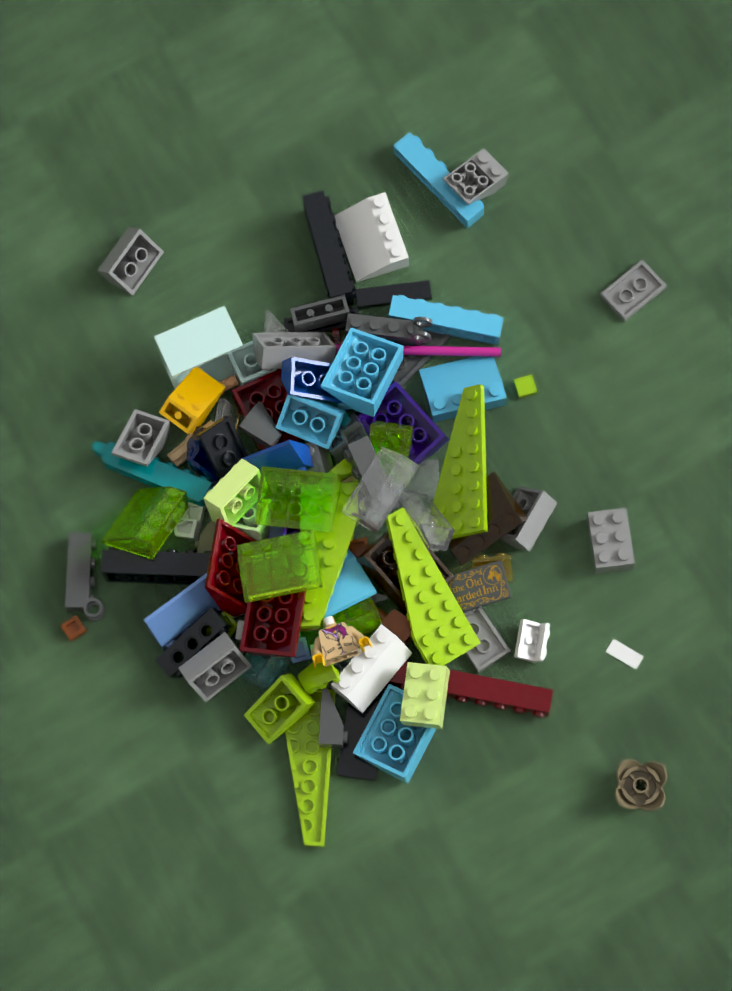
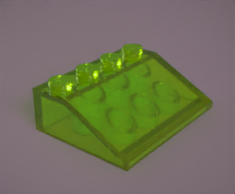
[255,466,342,533]
[101,486,189,559]
[237,529,323,603]

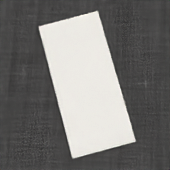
[606,639,644,669]

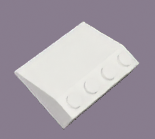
[334,192,409,283]

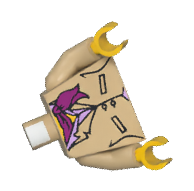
[312,616,373,668]

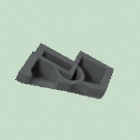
[239,401,282,448]
[329,412,368,463]

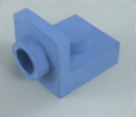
[291,633,311,664]

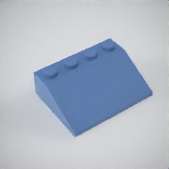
[144,573,223,651]

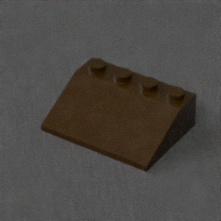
[446,471,528,565]
[356,531,454,617]

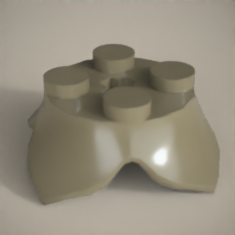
[615,759,667,812]

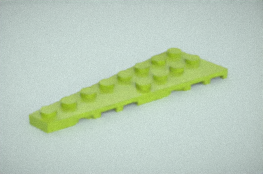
[285,689,336,847]

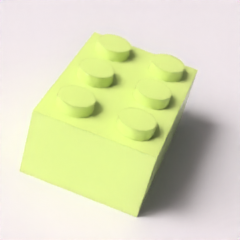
[203,459,267,526]
[400,662,450,729]

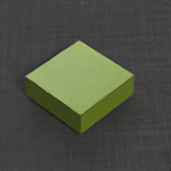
[514,374,537,398]

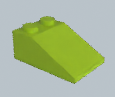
[244,674,317,744]

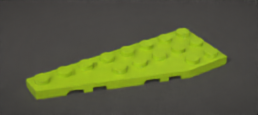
[433,384,488,542]
[300,482,359,629]
[385,507,481,666]

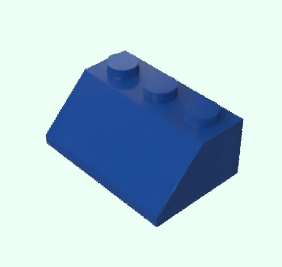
[281,357,342,403]
[241,440,314,487]

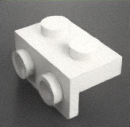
[514,619,550,663]

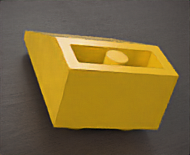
[158,367,226,434]

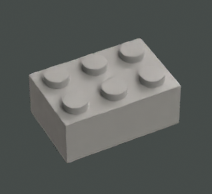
[586,508,635,574]
[178,632,252,702]

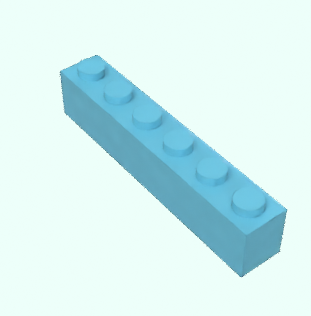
[393,132,484,229]
[388,295,504,345]

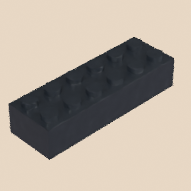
[302,190,356,306]
[101,547,211,585]

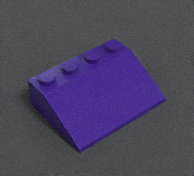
[358,381,450,475]

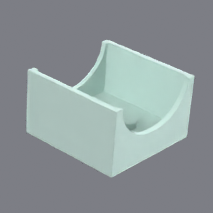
[154,306,243,389]

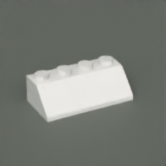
[331,624,412,714]

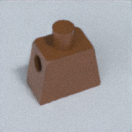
[373,608,412,645]

